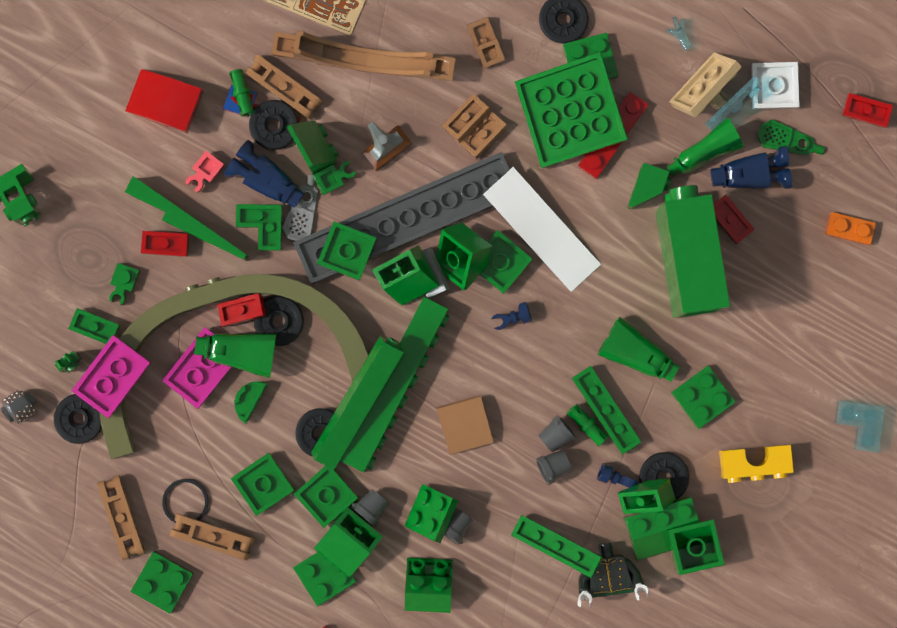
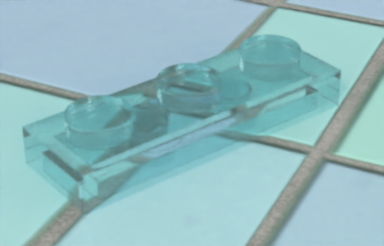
[705,75,761,130]

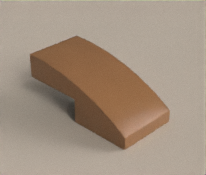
[466,17,505,68]

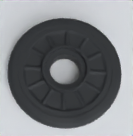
[539,0,589,44]
[249,100,299,150]
[254,296,304,346]
[54,394,102,444]
[295,408,335,457]
[639,452,689,499]

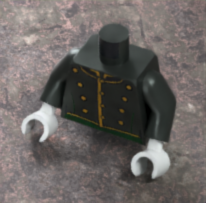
[577,543,649,607]

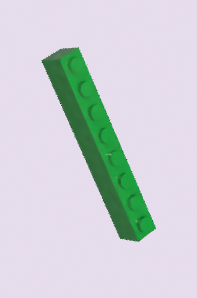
[340,297,450,473]

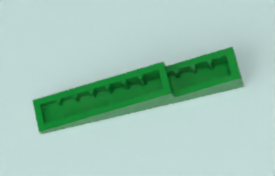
[125,176,249,261]

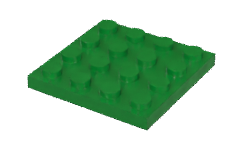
[515,52,629,168]

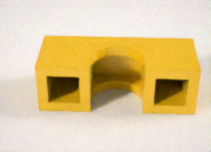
[719,445,794,483]

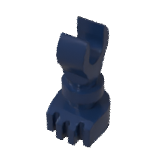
[491,302,532,330]
[596,463,638,488]

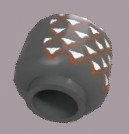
[0,390,37,424]

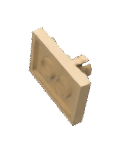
[669,52,742,118]

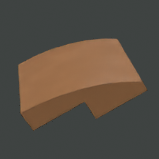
[442,94,508,159]
[437,395,494,455]

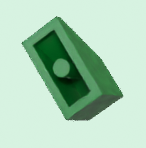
[627,163,671,209]
[617,478,676,514]

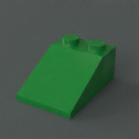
[287,120,339,174]

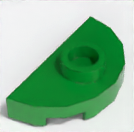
[234,381,268,424]

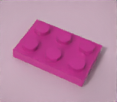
[162,327,232,409]
[71,335,151,418]

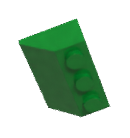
[623,496,699,561]

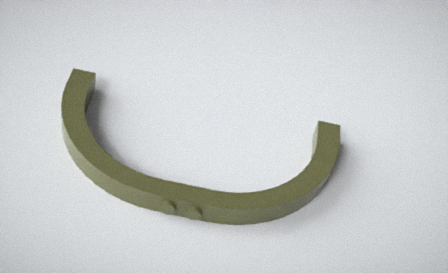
[100,274,369,459]

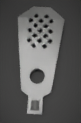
[282,175,318,241]

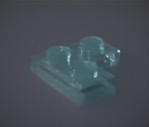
[835,401,885,453]

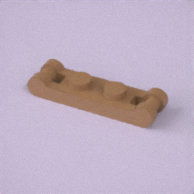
[244,54,323,120]
[97,475,145,561]
[169,513,255,561]

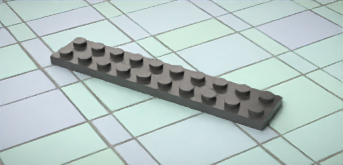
[293,152,510,284]

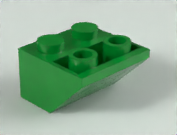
[372,245,440,306]
[313,507,383,577]
[404,557,453,613]

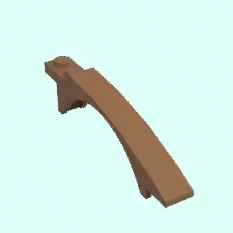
[271,31,456,81]

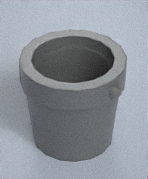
[539,415,576,452]
[536,450,572,485]
[352,489,389,527]
[444,508,473,545]

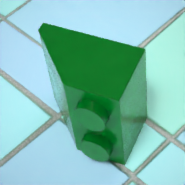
[436,222,492,290]
[668,519,725,575]

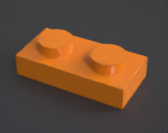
[825,212,876,246]

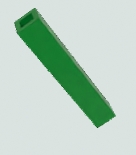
[311,336,404,470]

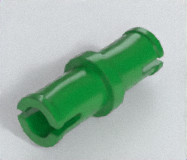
[229,69,255,117]
[566,403,608,446]

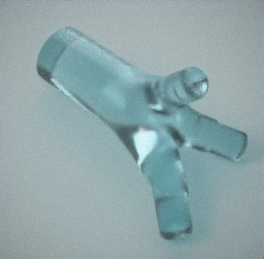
[667,17,692,51]

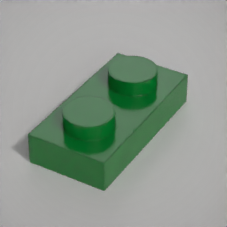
[68,308,120,344]

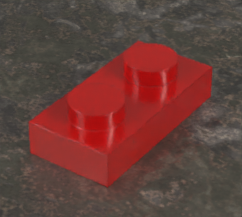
[842,93,893,128]
[713,194,755,244]
[141,231,189,257]
[217,293,266,327]

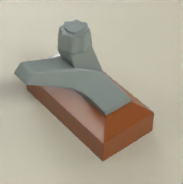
[362,122,412,171]

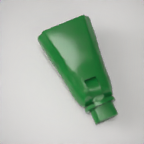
[666,117,745,177]
[597,316,680,382]
[194,333,276,378]

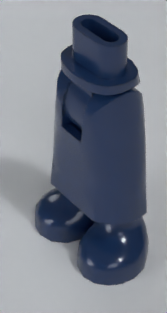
[224,140,305,208]
[710,146,792,189]

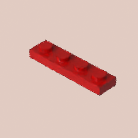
[578,92,649,179]

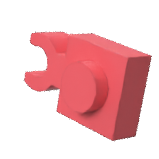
[185,151,225,193]

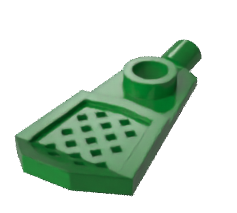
[757,119,825,155]

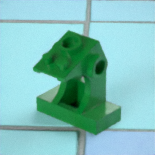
[0,164,41,227]

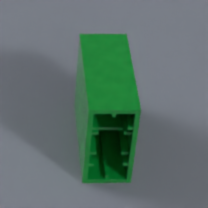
[655,185,730,318]

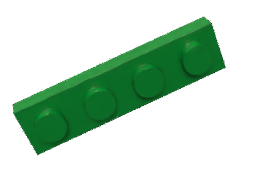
[571,366,641,455]
[511,515,603,578]

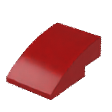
[125,69,204,134]

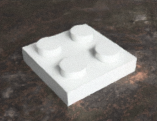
[751,62,799,110]

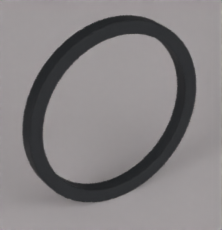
[162,479,209,525]

